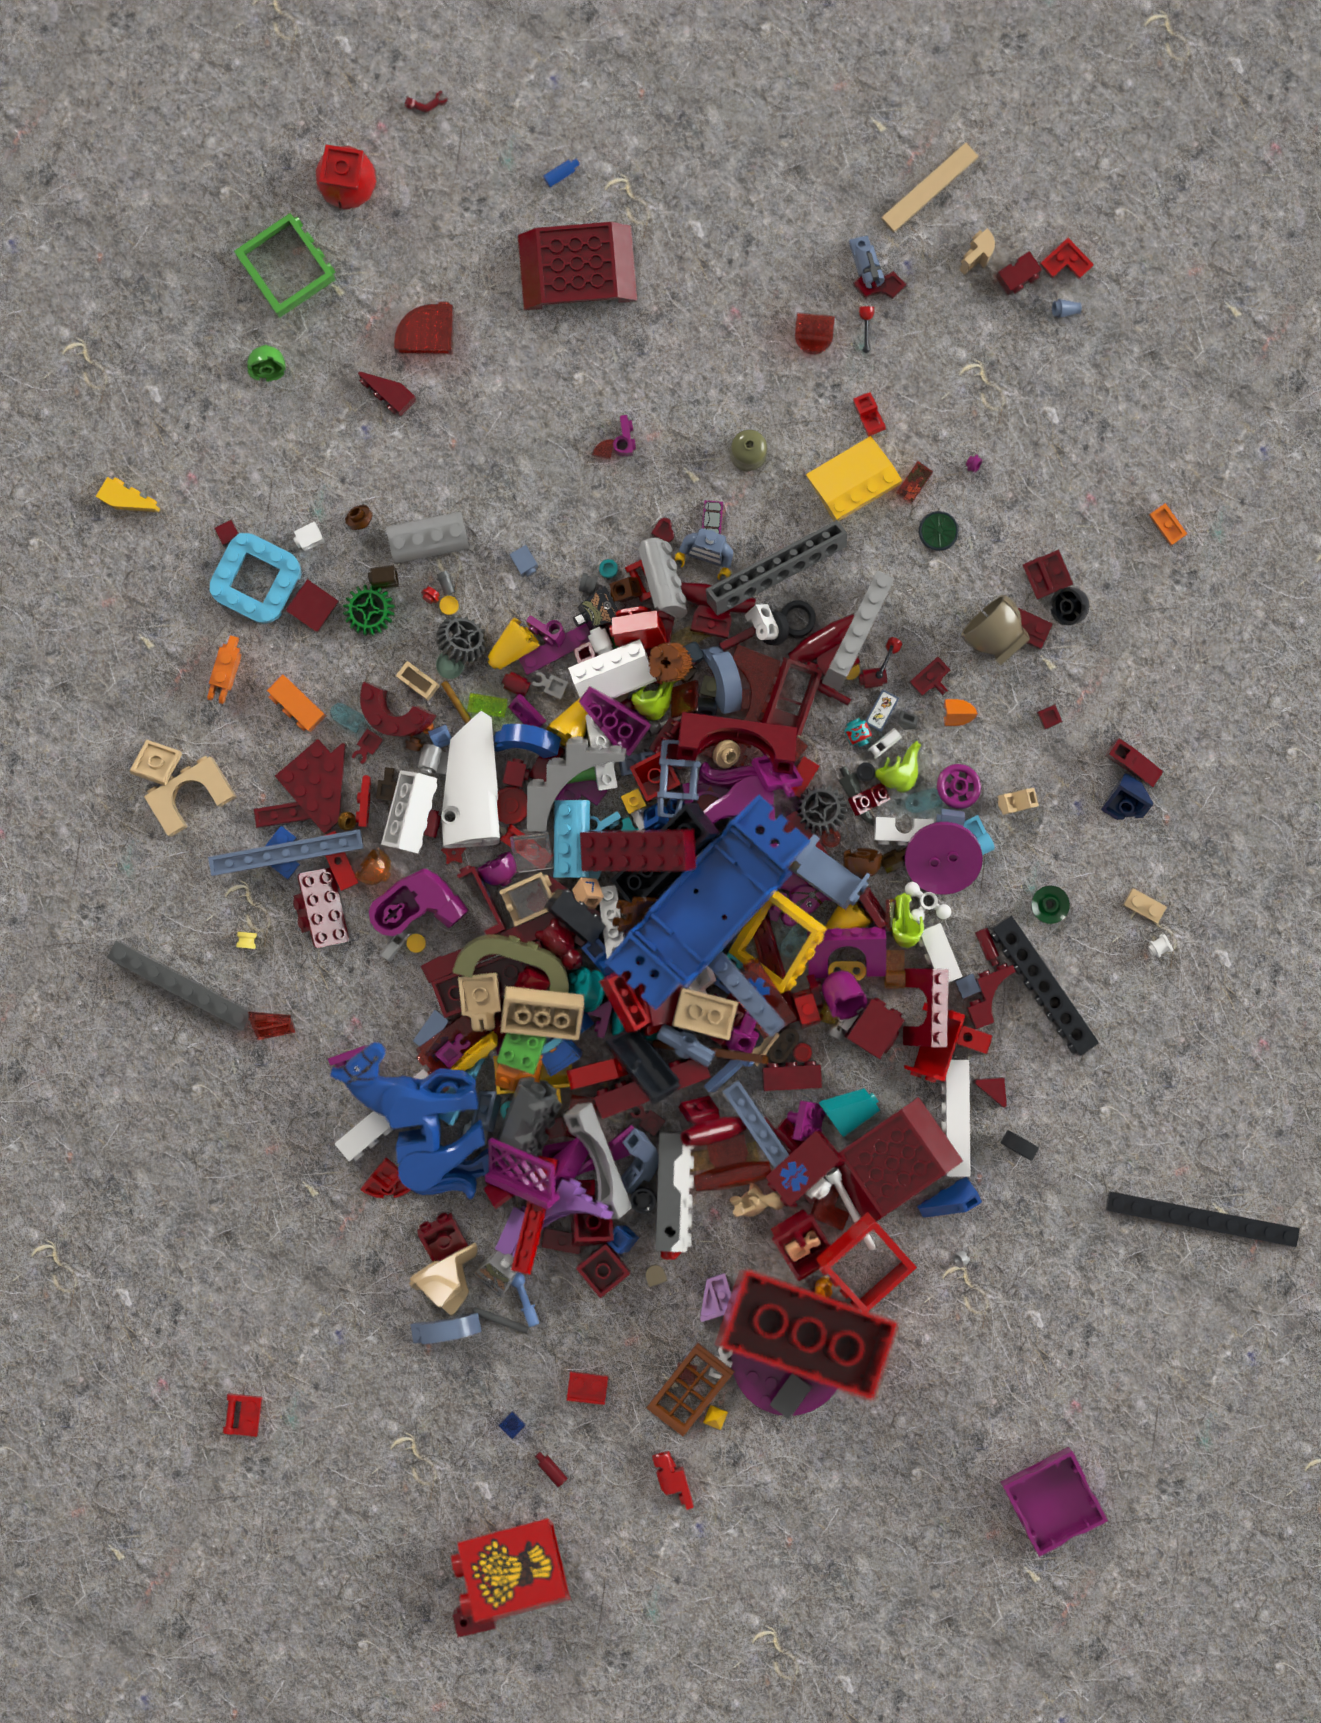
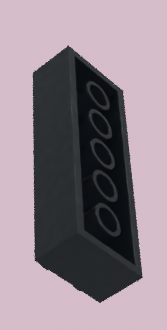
[611,803,720,903]

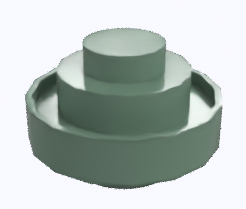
[436,653,465,679]

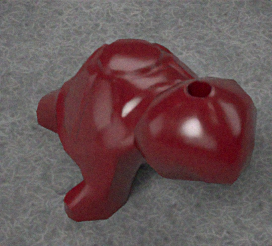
[535,918,582,970]

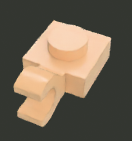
[785,1230,821,1262]

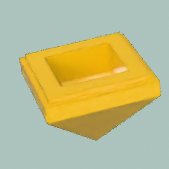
[703,1405,728,1430]

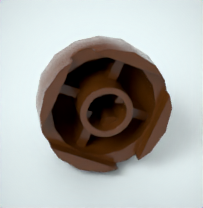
[843,848,882,880]

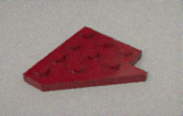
[275,739,346,834]

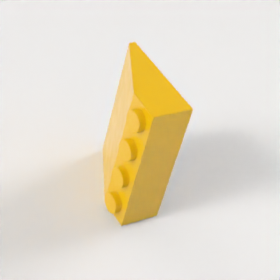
[806,436,902,522]

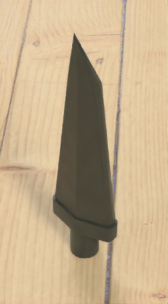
[838,766,874,826]

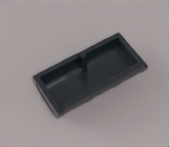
[604,1029,680,1104]

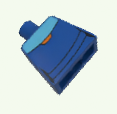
[541,1037,582,1077]

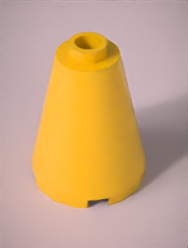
[487,618,540,670]
[546,698,588,747]
[824,901,873,929]

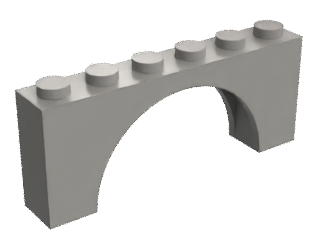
[822,570,894,691]

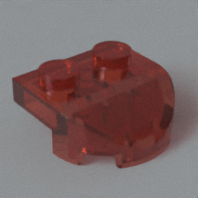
[795,312,835,355]

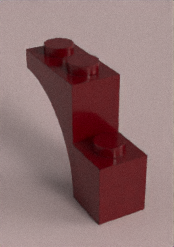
[966,963,1016,1029]

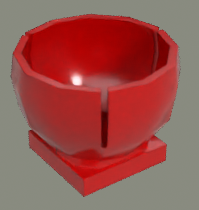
[315,144,376,210]

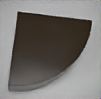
[681,665,697,683]

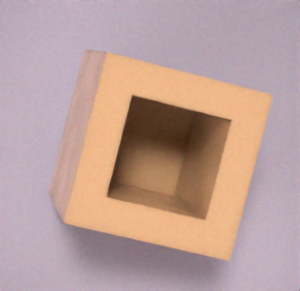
[572,878,604,909]

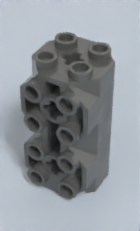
[495,1077,562,1165]

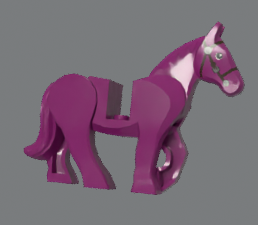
[682,762,834,927]

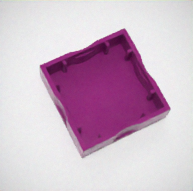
[1000,1447,1108,1557]

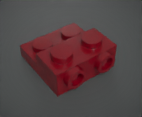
[417,1212,469,1262]

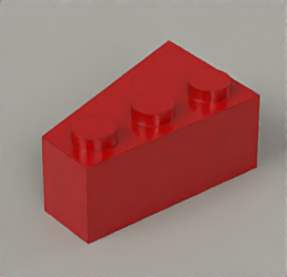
[599,961,651,1032]

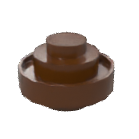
[345,505,373,530]

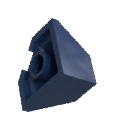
[1101,773,1154,820]

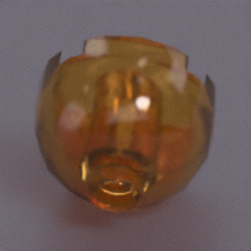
[355,846,391,886]

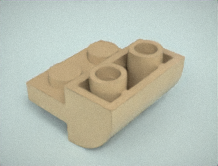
[960,228,995,275]

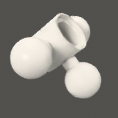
[905,882,951,924]

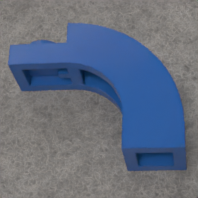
[493,724,561,758]

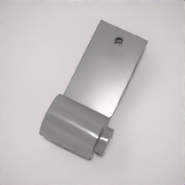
[418,744,449,776]

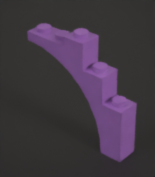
[495,1178,613,1257]

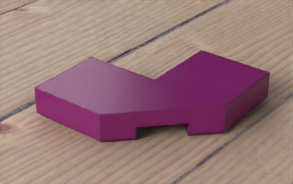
[555,781,608,806]

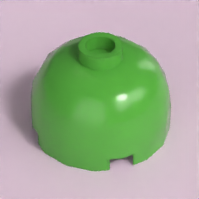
[247,345,286,381]

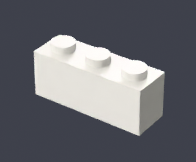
[918,923,962,982]

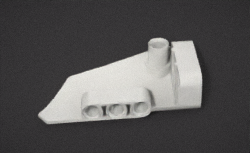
[441,711,500,848]

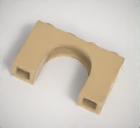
[144,756,237,837]

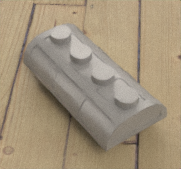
[386,511,469,564]
[638,538,687,619]

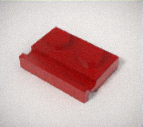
[567,1371,608,1405]

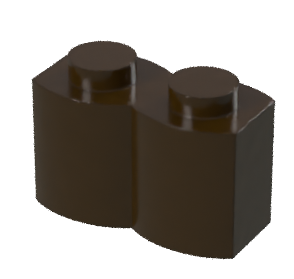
[368,565,399,590]

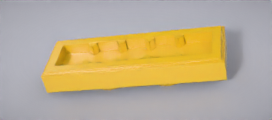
[451,1031,498,1071]

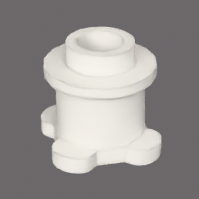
[1148,934,1173,958]

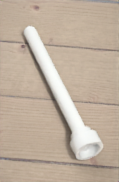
[825,1167,876,1251]

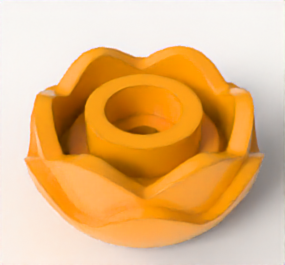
[815,1276,833,1298]

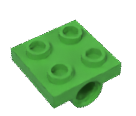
[496,1033,547,1075]

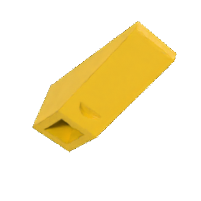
[96,477,160,512]

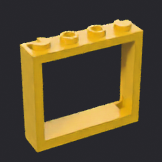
[729,891,827,993]

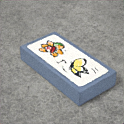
[866,689,899,732]

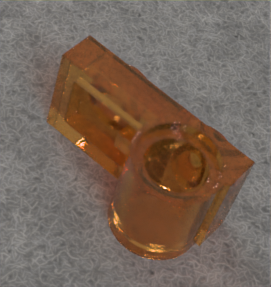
[884,950,905,989]

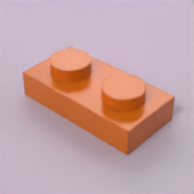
[1149,503,1187,546]

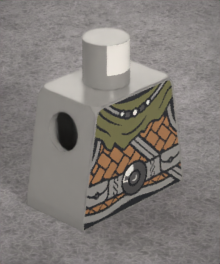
[473,1251,517,1297]

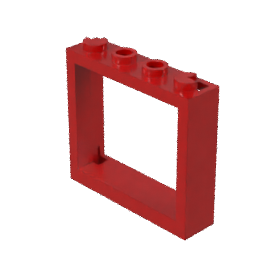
[816,1212,917,1312]

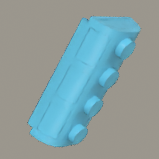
[553,800,590,878]

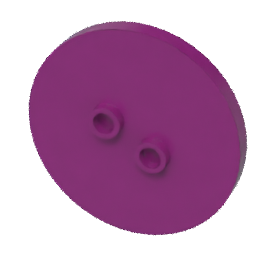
[905,822,983,895]

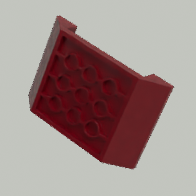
[518,222,637,311]
[834,1097,963,1222]

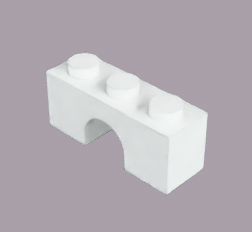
[874,817,934,846]

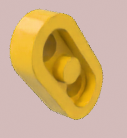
[828,961,866,980]

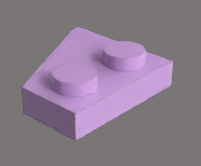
[700,1273,731,1322]

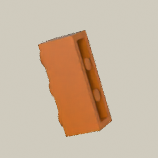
[267,674,326,732]

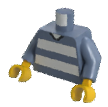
[674,528,733,580]

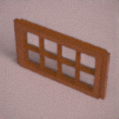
[646,1342,734,1436]

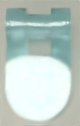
[330,703,365,733]

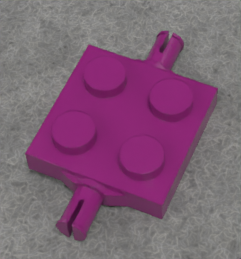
[751,752,803,798]

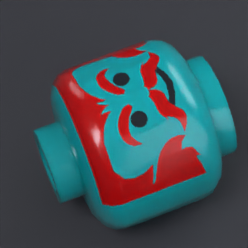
[844,718,872,748]

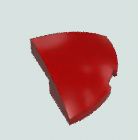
[360,1157,411,1199]

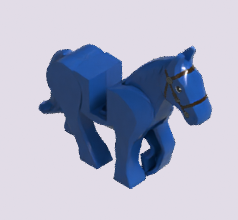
[330,1042,489,1200]

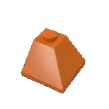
[495,1055,543,1091]

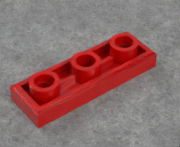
[324,831,359,891]

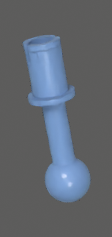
[511,1272,540,1328]

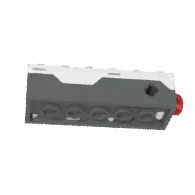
[656,1131,694,1260]

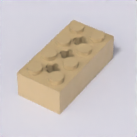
[501,987,584,1040]

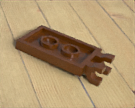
[612,897,660,933]

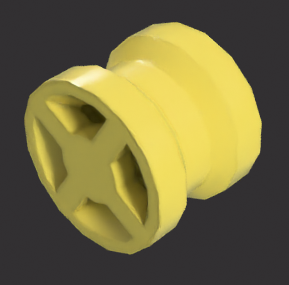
[236,932,257,949]

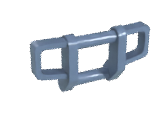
[657,740,701,818]

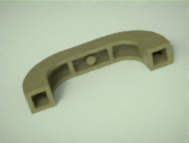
[453,934,568,993]

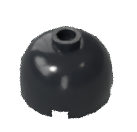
[1050,587,1090,625]

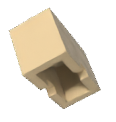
[396,661,440,701]

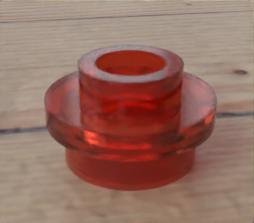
[822,829,841,848]

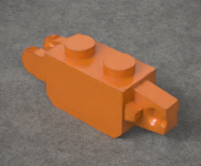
[207,635,241,704]

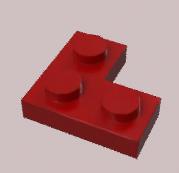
[1040,237,1094,279]

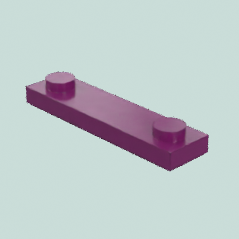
[519,624,591,675]

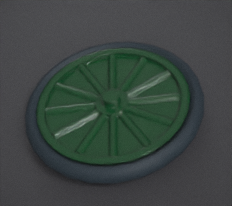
[919,511,959,551]

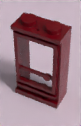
[761,655,823,736]

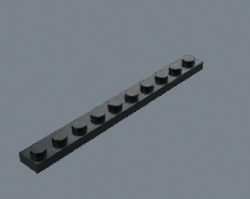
[1106,1191,1300,1247]

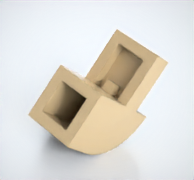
[998,788,1039,815]

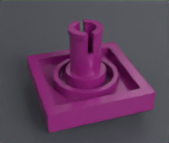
[787,1100,826,1141]

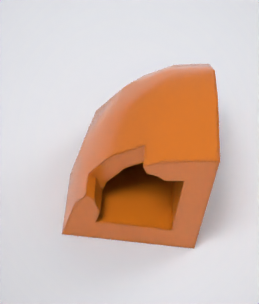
[944,699,978,726]

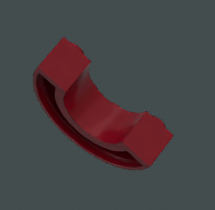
[360,682,437,737]

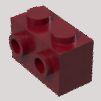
[452,1605,497,1638]

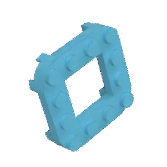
[209,533,301,624]

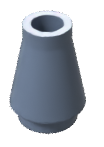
[1052,299,1082,318]

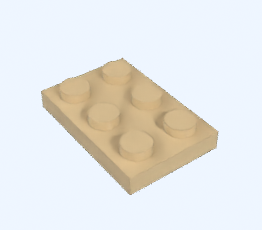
[672,988,738,1040]

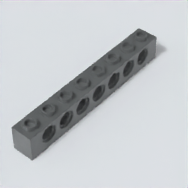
[706,520,847,615]

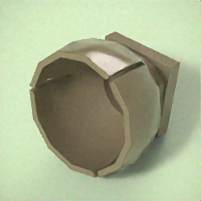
[961,595,1030,665]

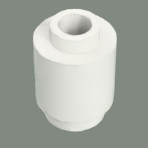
[588,627,613,655]

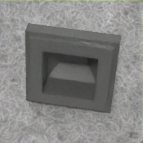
[897,711,919,730]

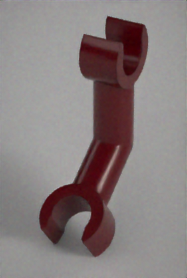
[405,91,448,113]

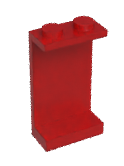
[904,1002,965,1083]

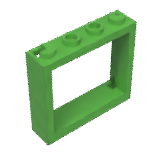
[234,213,336,318]

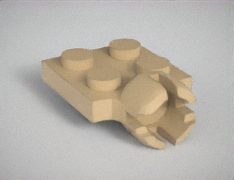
[458,973,502,1032]

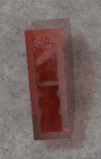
[394,301,454,354]

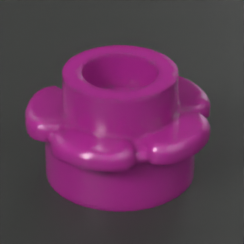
[966,454,983,473]

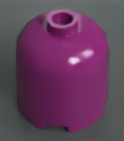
[822,970,868,1020]

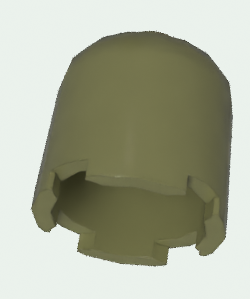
[729,429,767,472]

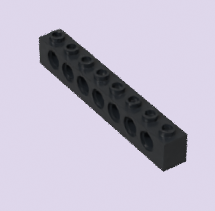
[990,915,1099,1056]

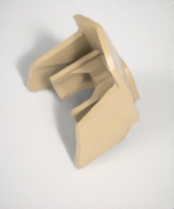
[409,1243,477,1316]

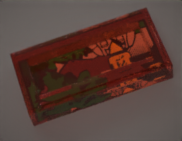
[896,461,934,504]

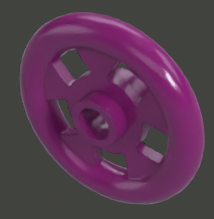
[937,764,981,809]

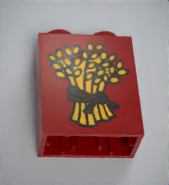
[451,1518,571,1625]

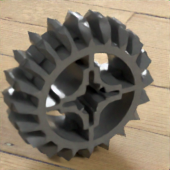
[436,615,487,665]
[795,784,848,836]

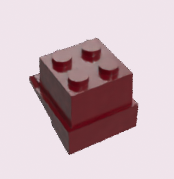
[771,1209,830,1282]

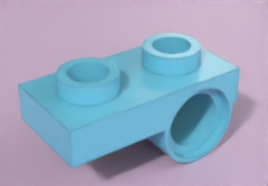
[590,811,622,831]
[964,815,995,855]

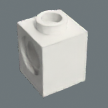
[293,522,325,551]

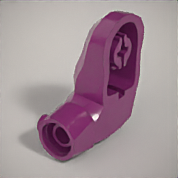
[369,869,469,936]

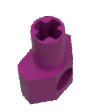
[726,1011,759,1053]

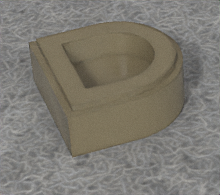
[646,1264,667,1287]

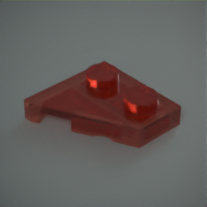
[248,1012,295,1040]

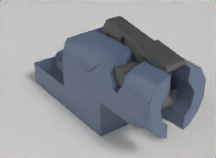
[849,235,885,288]

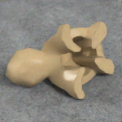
[730,1181,784,1217]

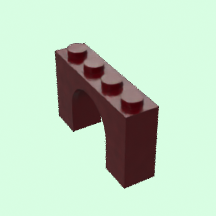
[903,968,949,1047]

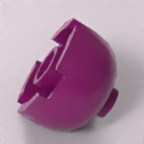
[478,851,517,887]

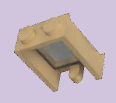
[499,872,555,927]

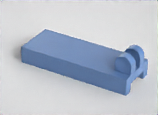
[704,1059,754,1092]

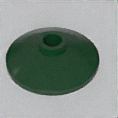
[1031,885,1070,924]

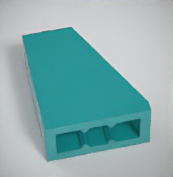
[819,1088,880,1137]

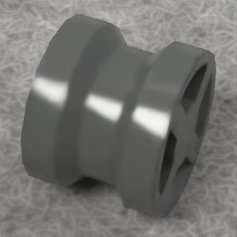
[579,573,598,595]

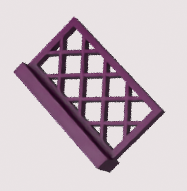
[485,1138,559,1210]

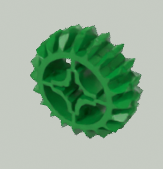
[343,584,395,636]

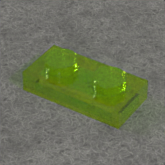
[467,693,508,719]

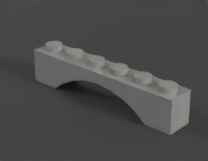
[564,1103,632,1220]

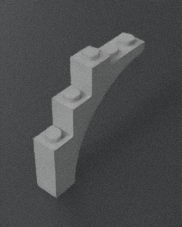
[527,736,626,832]

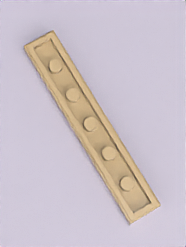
[881,143,979,233]

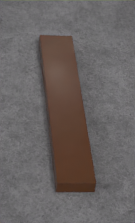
[652,1039,768,1064]

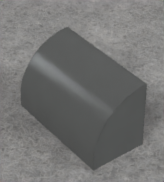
[770,1373,813,1419]

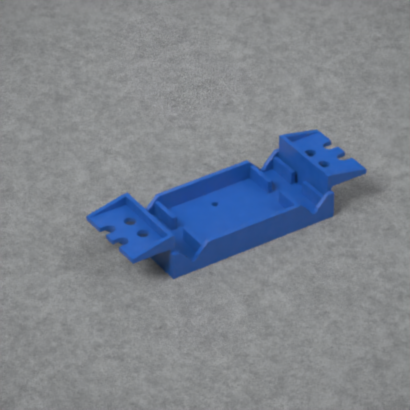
[605,794,811,1010]

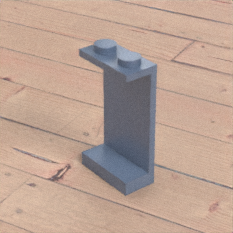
[789,834,870,910]

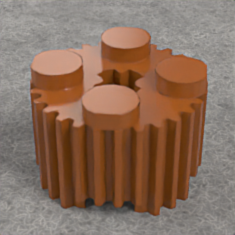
[648,643,693,682]

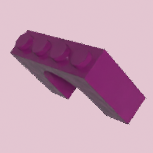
[807,927,886,978]

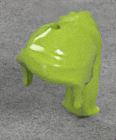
[631,681,678,721]
[875,741,921,793]
[892,892,924,948]

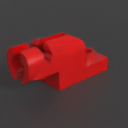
[652,1451,694,1510]

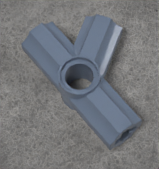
[657,1024,715,1067]

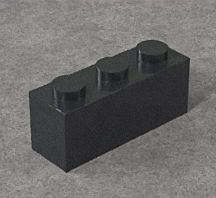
[544,889,606,944]

